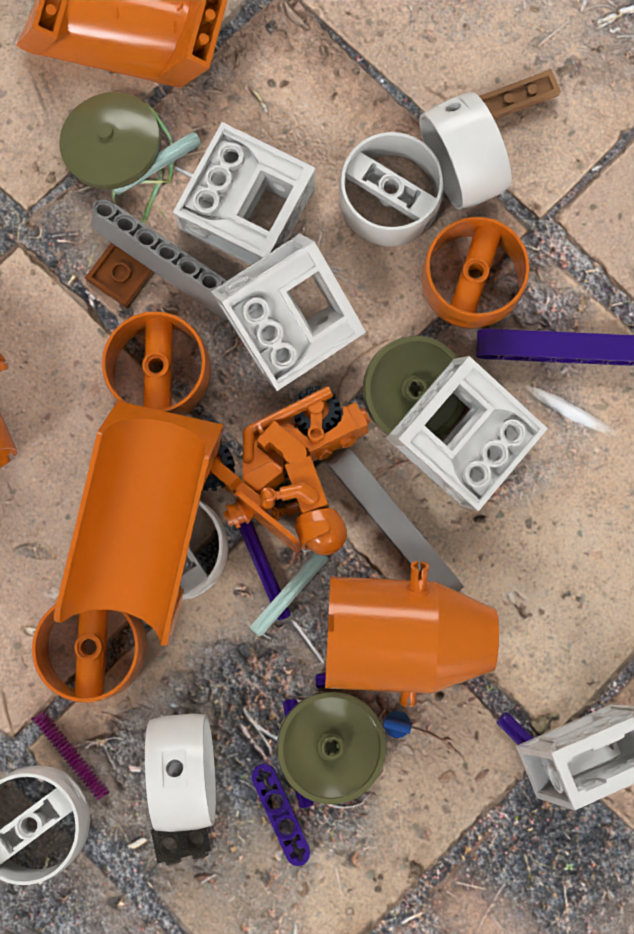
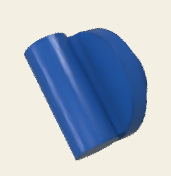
[383,710,412,738]

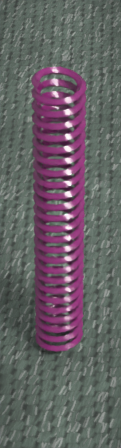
[31,711,110,800]

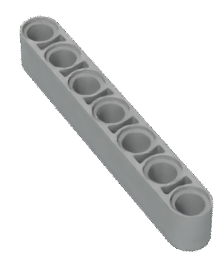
[91,199,227,319]
[327,447,464,592]

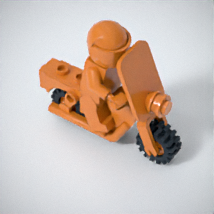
[203,386,371,556]

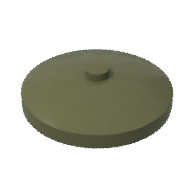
[59,92,161,190]
[363,336,465,437]
[276,692,386,804]

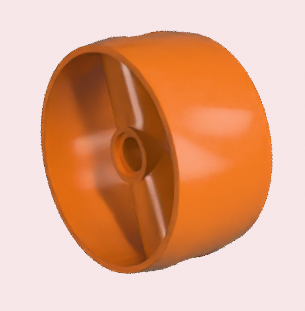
[421,217,529,329]
[102,311,211,416]
[32,604,147,703]

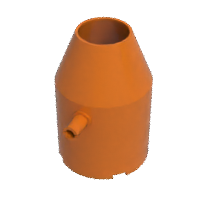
[325,561,499,707]

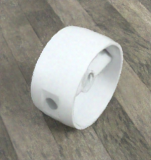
[419,92,512,210]
[339,132,444,247]
[180,500,228,601]
[145,714,216,832]
[0,765,90,885]

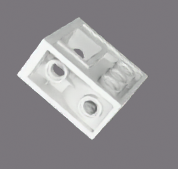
[173,122,316,265]
[211,234,366,391]
[386,356,548,511]
[516,704,634,810]

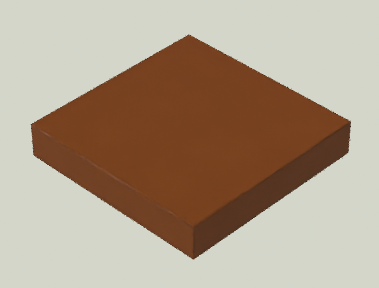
[85,243,155,309]

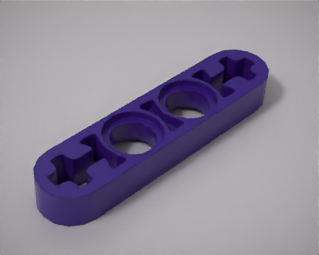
[251,763,310,866]

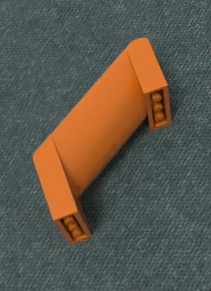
[16,0,228,88]
[54,401,223,646]

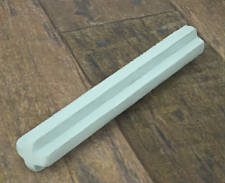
[113,132,201,195]
[250,553,328,636]

